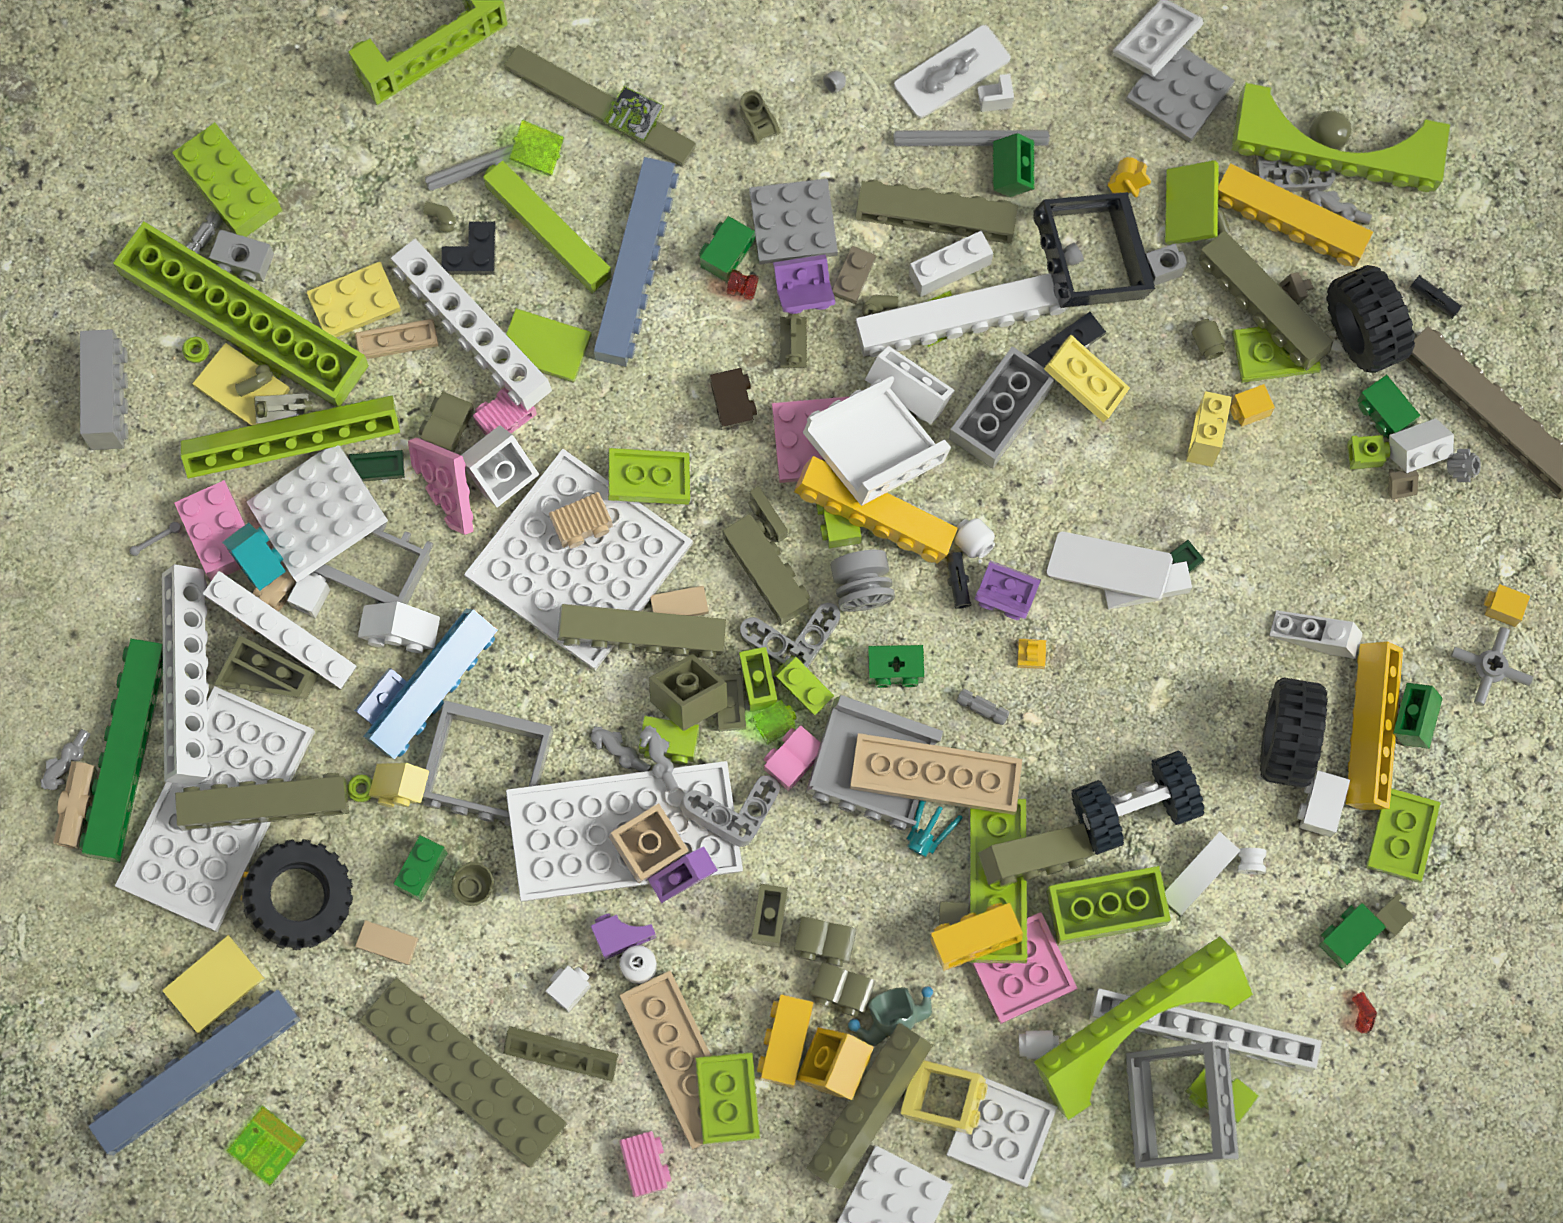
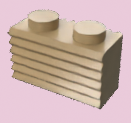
[549,492,613,549]

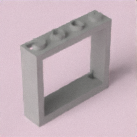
[422,701,554,827]
[1126,1041,1239,1169]

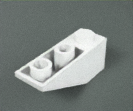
[1269,610,1363,659]

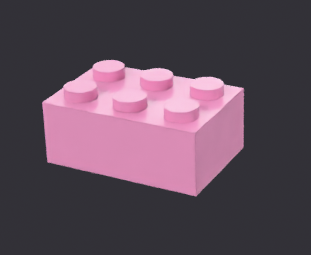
[174,480,246,581]

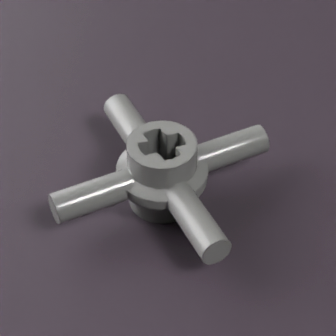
[1451,627,1533,706]

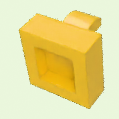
[1017,639,1046,669]

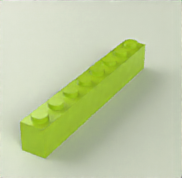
[181,395,400,479]

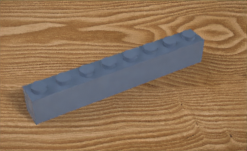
[594,157,679,367]
[88,990,301,1156]

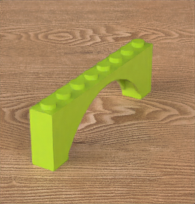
[1231,83,1450,192]
[1034,936,1253,1121]

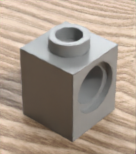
[1146,244,1187,285]

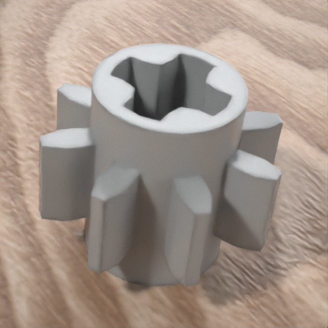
[1447,449,1481,482]

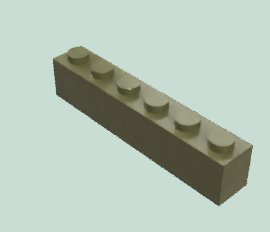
[856,180,1018,244]
[1199,230,1333,371]
[557,604,726,659]
[175,773,349,831]
[806,1022,933,1190]

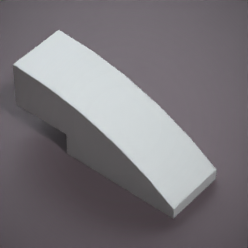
[1104,562,1192,610]
[1165,832,1241,916]

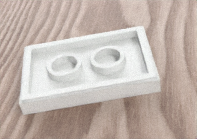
[1113,0,1203,77]

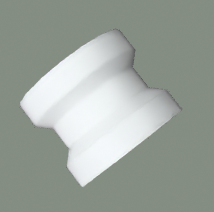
[1238,848,1266,875]

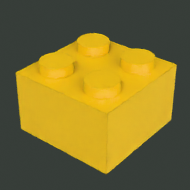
[796,1027,874,1100]

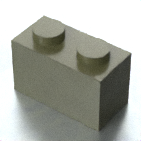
[751,883,788,948]

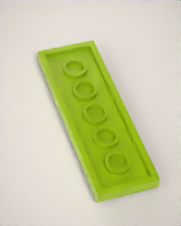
[970,799,1027,964]

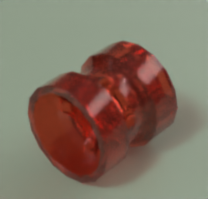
[726,269,759,301]

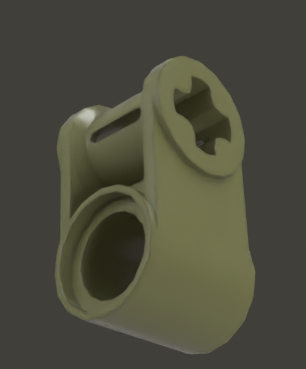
[740,91,780,145]

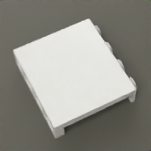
[803,376,951,506]

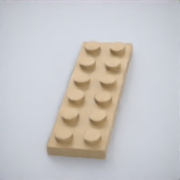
[850,733,1022,815]
[620,970,711,1150]

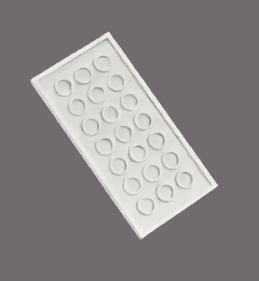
[115,686,315,932]
[506,761,743,902]

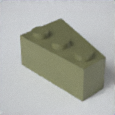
[214,635,319,700]

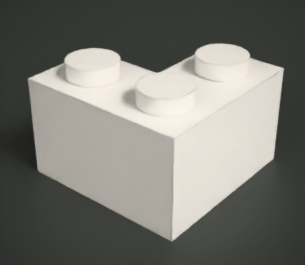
[358,601,440,653]

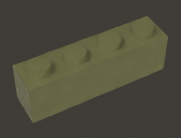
[722,514,810,626]
[978,823,1094,887]

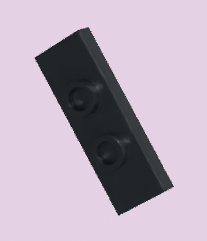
[1026,312,1106,368]

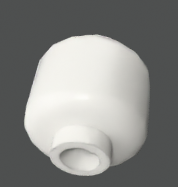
[955,518,995,558]
[620,945,657,984]

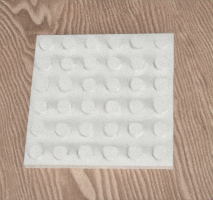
[464,449,693,671]

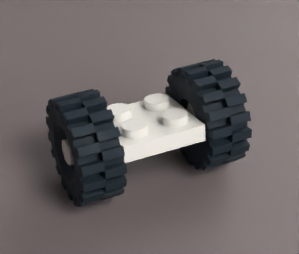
[1071,750,1205,855]

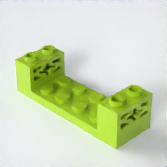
[348,0,508,105]

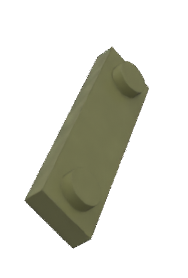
[503,1026,619,1082]

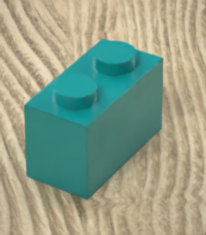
[222,522,286,591]

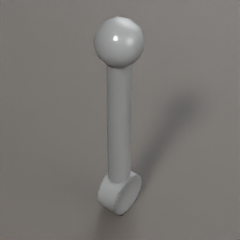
[129,522,181,556]

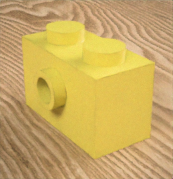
[369,763,429,807]

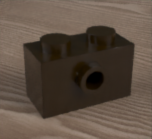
[709,368,757,430]

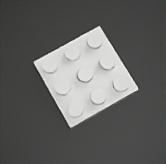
[946,1077,1057,1188]
[838,1146,952,1223]

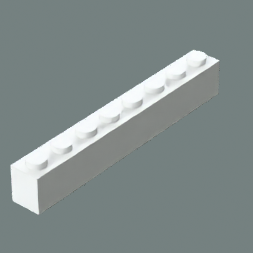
[855,274,1068,357]

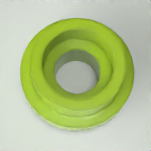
[182,337,210,363]
[347,775,372,802]

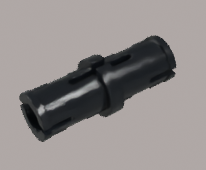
[1410,275,1463,319]
[945,552,972,609]

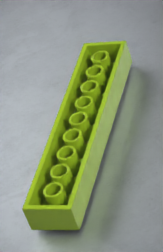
[113,221,369,407]

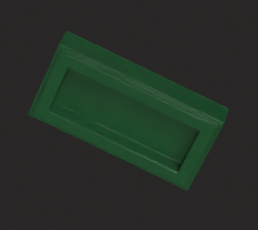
[349,450,405,482]

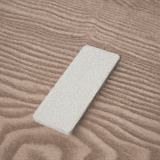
[894,25,1010,119]
[1047,531,1173,600]

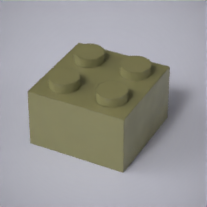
[649,654,727,731]

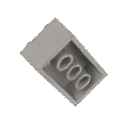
[80,329,129,450]
[949,346,1055,469]

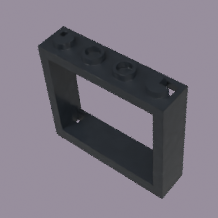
[1033,192,1155,308]

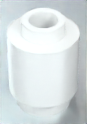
[1019,1030,1059,1059]

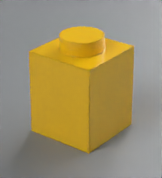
[1230,384,1275,427]
[1483,584,1530,627]

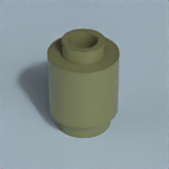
[1191,319,1226,360]

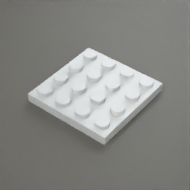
[247,445,388,582]

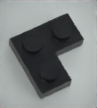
[441,221,496,275]

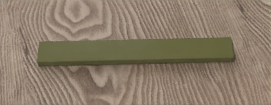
[504,45,696,167]

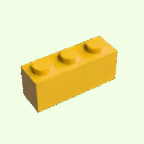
[931,903,1023,971]
[757,995,814,1088]

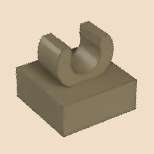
[1278,272,1314,305]
[1388,469,1419,500]

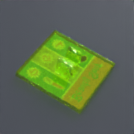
[226,1105,307,1186]

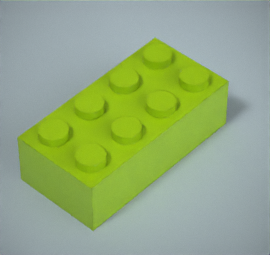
[172,122,282,237]
[1046,866,1171,946]

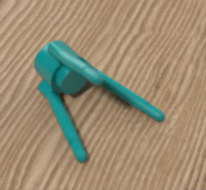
[906,800,963,858]

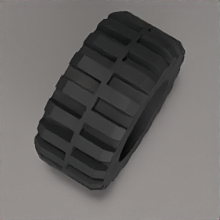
[1326,265,1415,373]
[1260,677,1328,788]
[242,839,353,950]

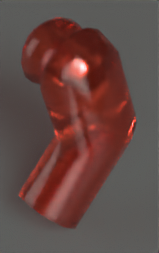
[1351,991,1377,1034]

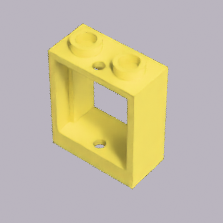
[1186,391,1232,467]
[900,1061,988,1135]

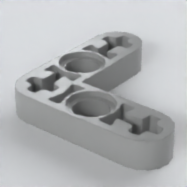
[1255,155,1335,192]
[740,603,840,668]
[680,776,780,847]

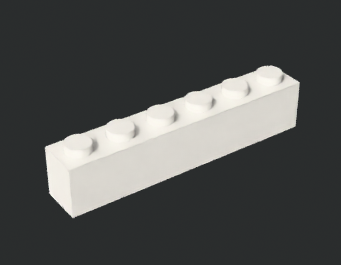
[203,571,357,690]

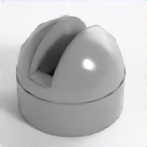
[823,70,846,94]
[1063,242,1084,266]

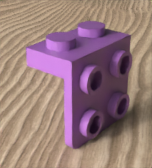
[773,254,835,314]
[974,560,1041,620]

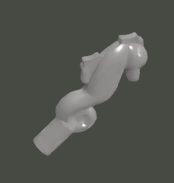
[922,48,979,93]
[1308,189,1372,225]
[640,725,679,793]
[591,726,651,772]
[41,729,91,790]

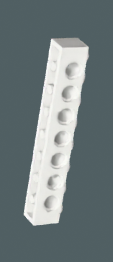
[391,239,552,411]
[162,564,210,785]
[1089,989,1322,1072]

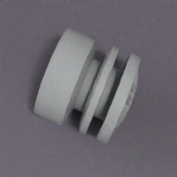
[830,549,895,612]

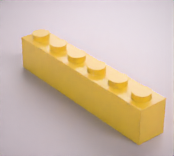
[1218,163,1373,267]
[794,456,958,564]
[1346,641,1403,810]

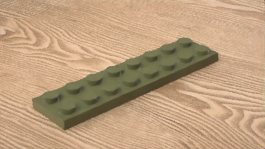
[359,977,568,1168]

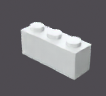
[909,231,993,297]
[865,346,955,424]

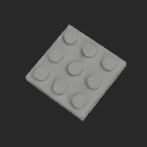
[1126,46,1235,143]
[749,178,838,265]

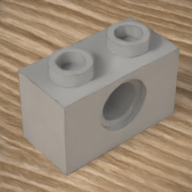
[209,230,274,282]

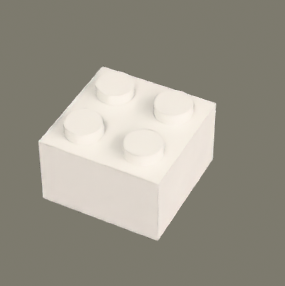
[461,425,539,507]

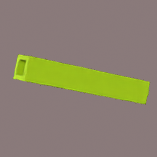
[483,160,612,294]

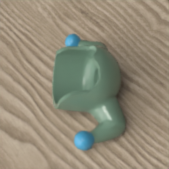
[848,986,933,1046]

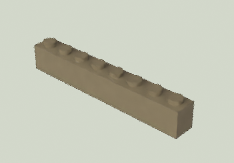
[1405,326,1563,500]

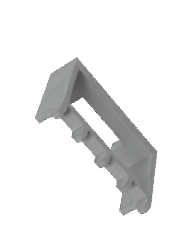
[309,522,433,605]

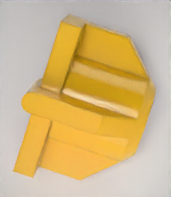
[1108,157,1151,198]

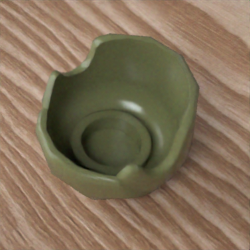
[1309,110,1352,151]
[451,862,495,906]

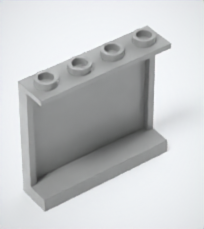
[805,695,943,830]

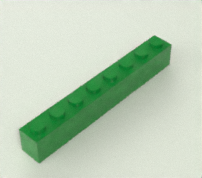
[80,638,163,863]

